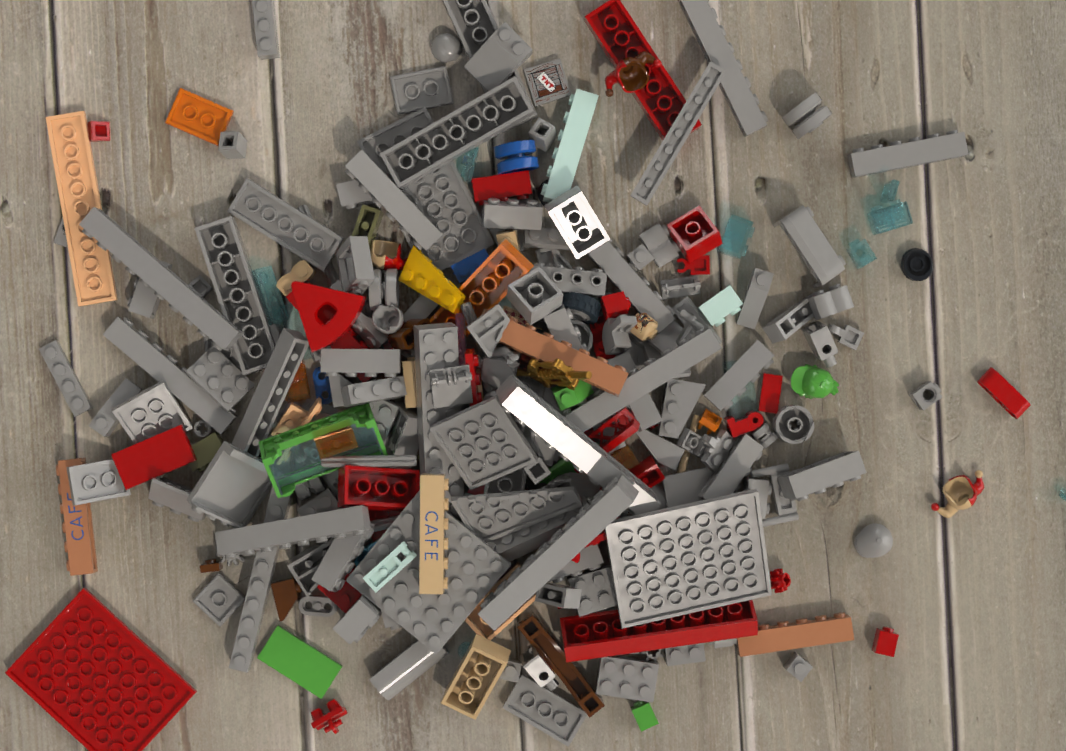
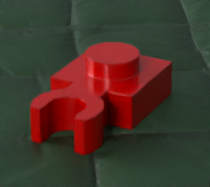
[676,255,710,275]

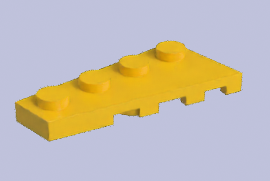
[398,245,466,314]

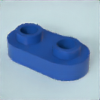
[313,366,333,404]

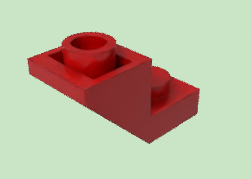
[589,316,615,359]

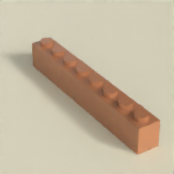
[482,308,629,397]

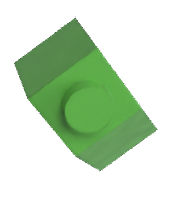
[550,379,594,411]

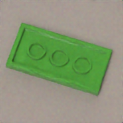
[257,625,342,699]

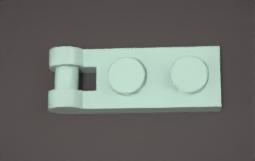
[363,541,417,593]

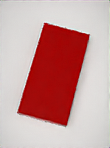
[111,425,197,490]

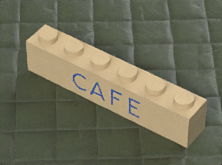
[419,473,449,594]

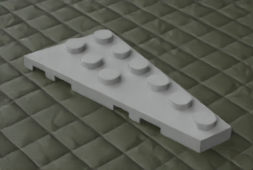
[451,486,583,543]

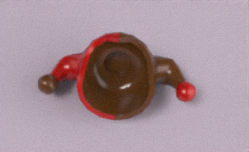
[605,51,662,97]

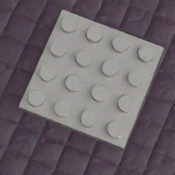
[429,395,538,490]

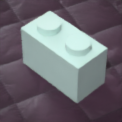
[697,285,743,327]

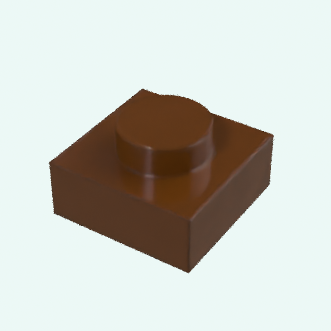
[200,559,223,573]

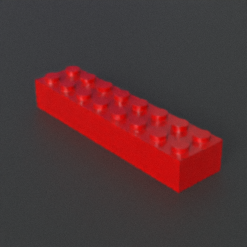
[584,0,702,141]

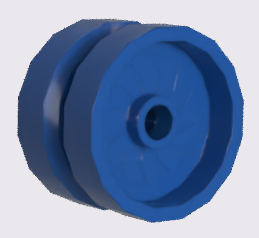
[493,140,539,175]

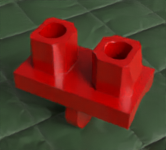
[311,699,348,734]

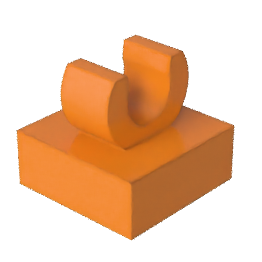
[698,409,722,435]

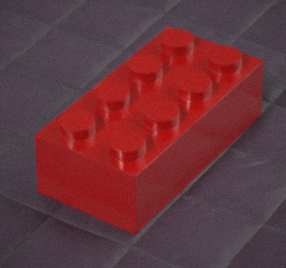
[338,465,420,512]

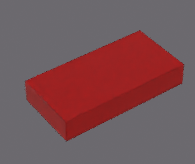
[758,373,783,413]

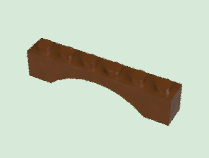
[517,612,605,718]

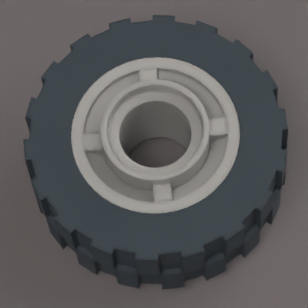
[562,292,601,324]

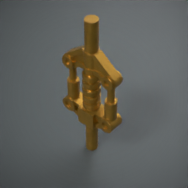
[516,358,592,390]

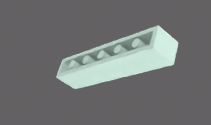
[541,89,599,203]

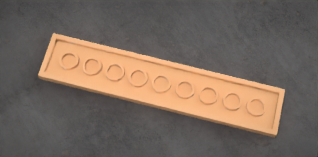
[46,111,118,307]

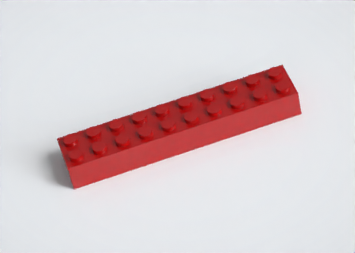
[560,600,758,662]

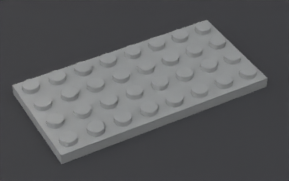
[357,107,495,271]

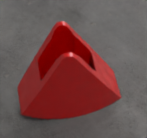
[291,281,366,352]

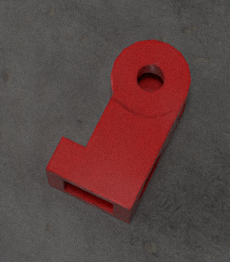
[724,410,764,438]

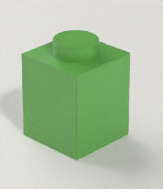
[631,700,659,732]

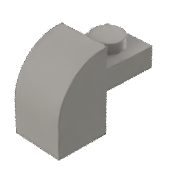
[602,314,637,355]

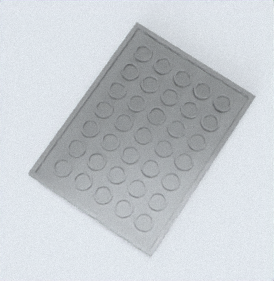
[605,488,772,629]

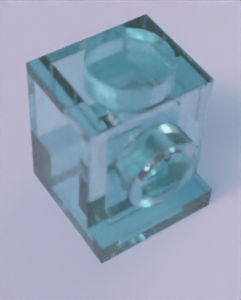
[846,238,877,269]

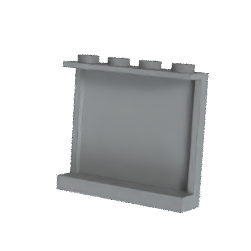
[186,441,287,529]

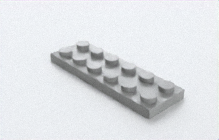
[228,178,344,271]

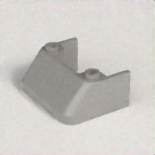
[772,205,846,288]

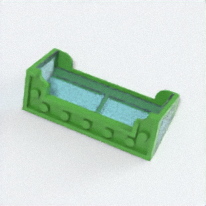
[258,403,388,498]

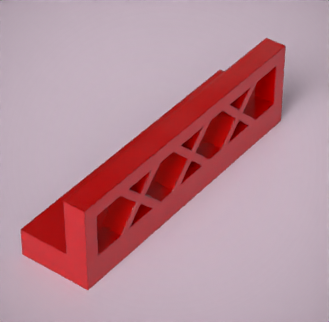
[574,407,640,474]

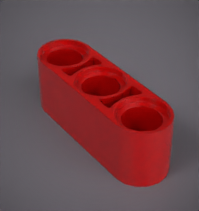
[977,367,1031,419]

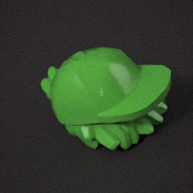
[791,364,839,399]

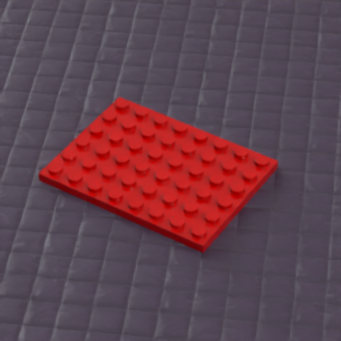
[5,588,197,751]

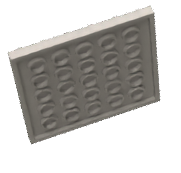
[346,490,511,655]

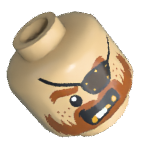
[630,313,658,341]

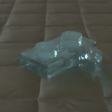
[461,146,480,184]

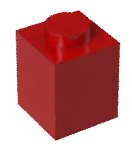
[600,291,631,321]
[872,626,899,657]

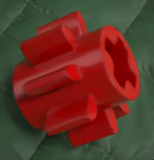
[769,569,791,593]

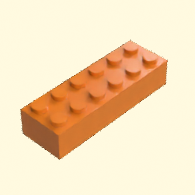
[429,239,534,345]

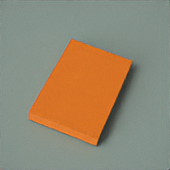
[165,88,234,146]

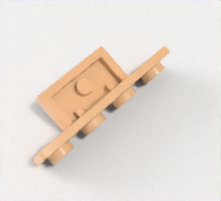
[271,397,323,465]

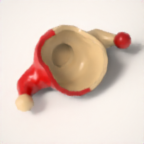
[370,240,411,271]
[931,470,985,518]

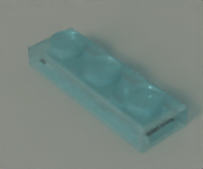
[252,266,289,326]

